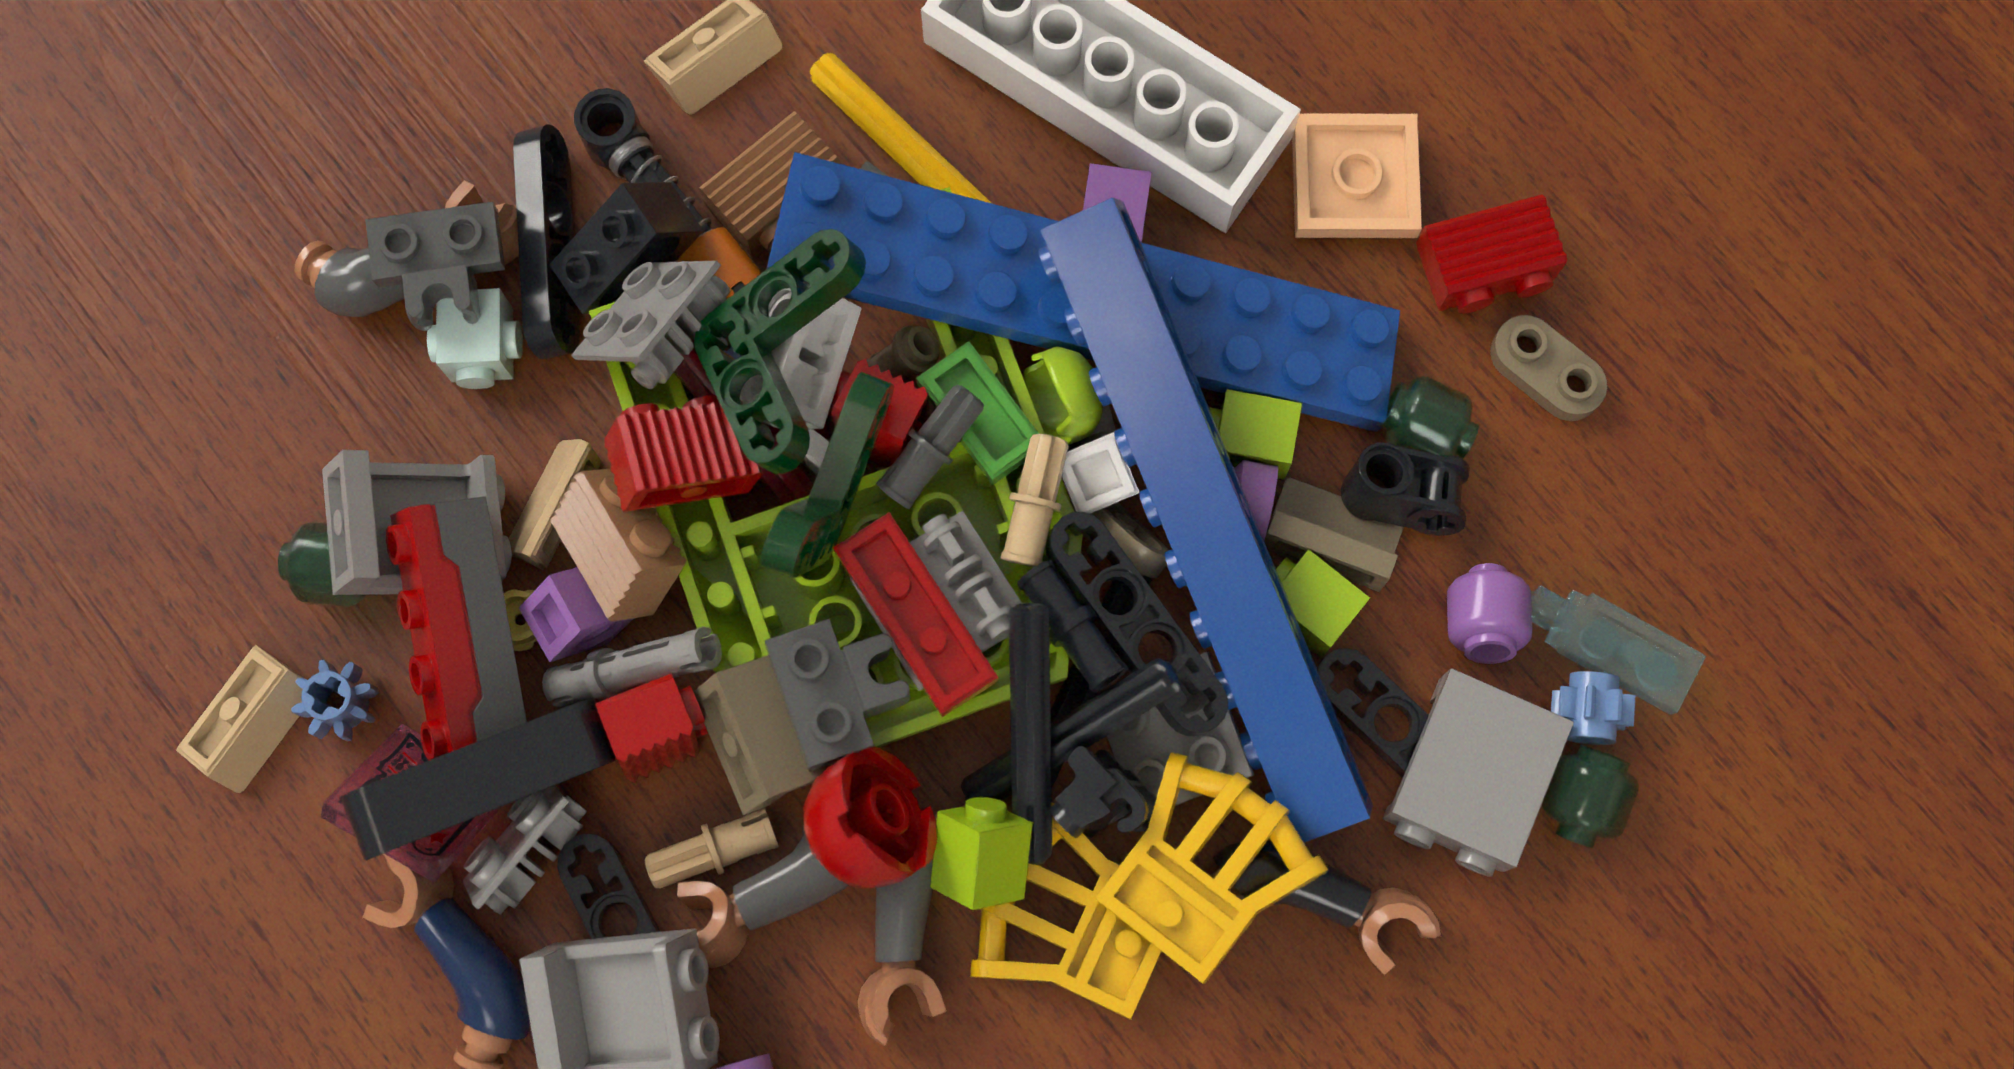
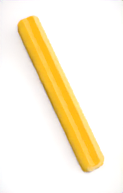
[809,53,993,204]

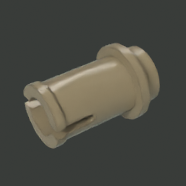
[867,326,940,380]

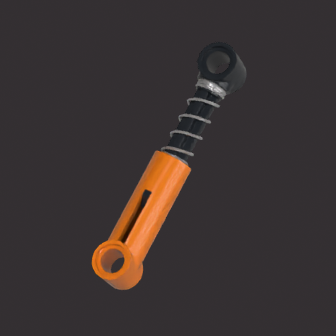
[574,88,833,417]

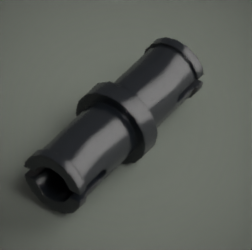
[1017,560,1128,693]

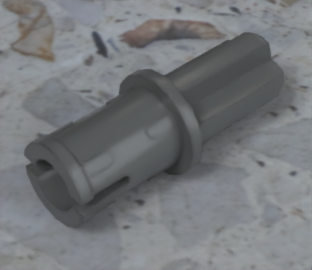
[876,385,984,509]

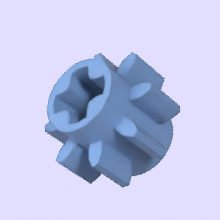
[291,659,380,741]
[1551,671,1636,745]

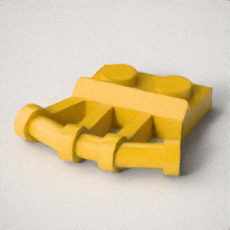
[1095,752,1329,984]
[970,803,1161,1020]

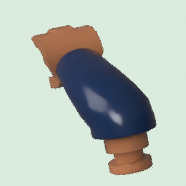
[362,846,531,1069]

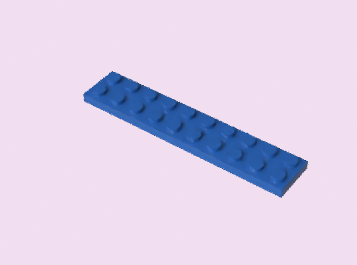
[766,152,1400,432]

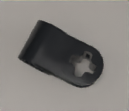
[1341,443,1470,536]

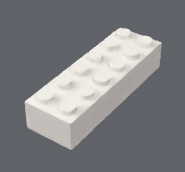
[921,0,1301,234]

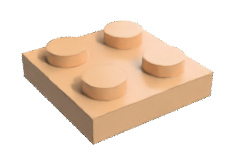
[1292,114,1422,238]

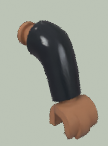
[1210,840,1441,975]

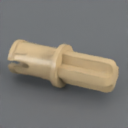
[1000,434,1068,567]
[645,808,779,889]

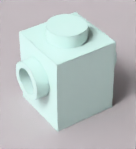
[427,288,523,389]

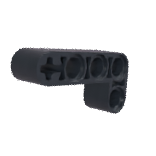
[340,697,617,861]

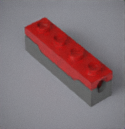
[385,496,527,760]

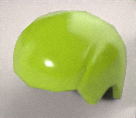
[1024,347,1103,445]

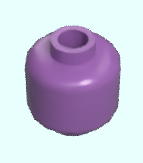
[1447,563,1532,664]

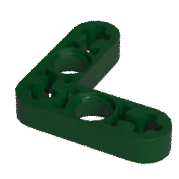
[694,229,866,474]
[760,372,894,579]

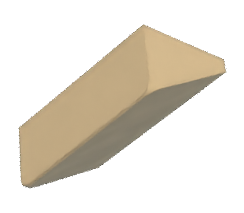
[644,0,782,115]
[509,439,601,570]
[176,645,303,793]

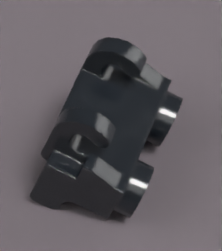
[1049,746,1156,838]

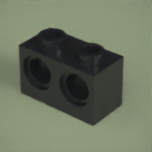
[549,182,704,314]

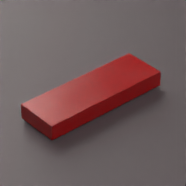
[833,512,999,718]

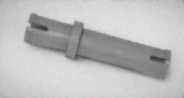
[542,626,722,708]

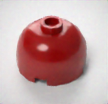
[803,747,937,888]

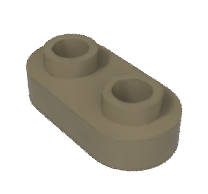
[1490,315,1607,421]
[1070,499,1169,579]

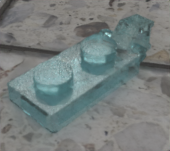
[1531,585,1706,715]

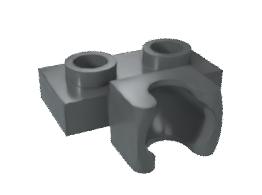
[365,202,505,331]
[765,619,910,771]

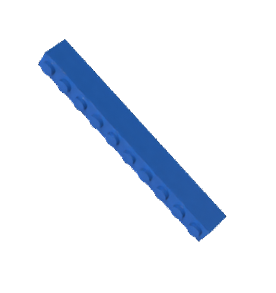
[1039,197,1373,842]

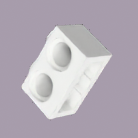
[740,282,862,430]

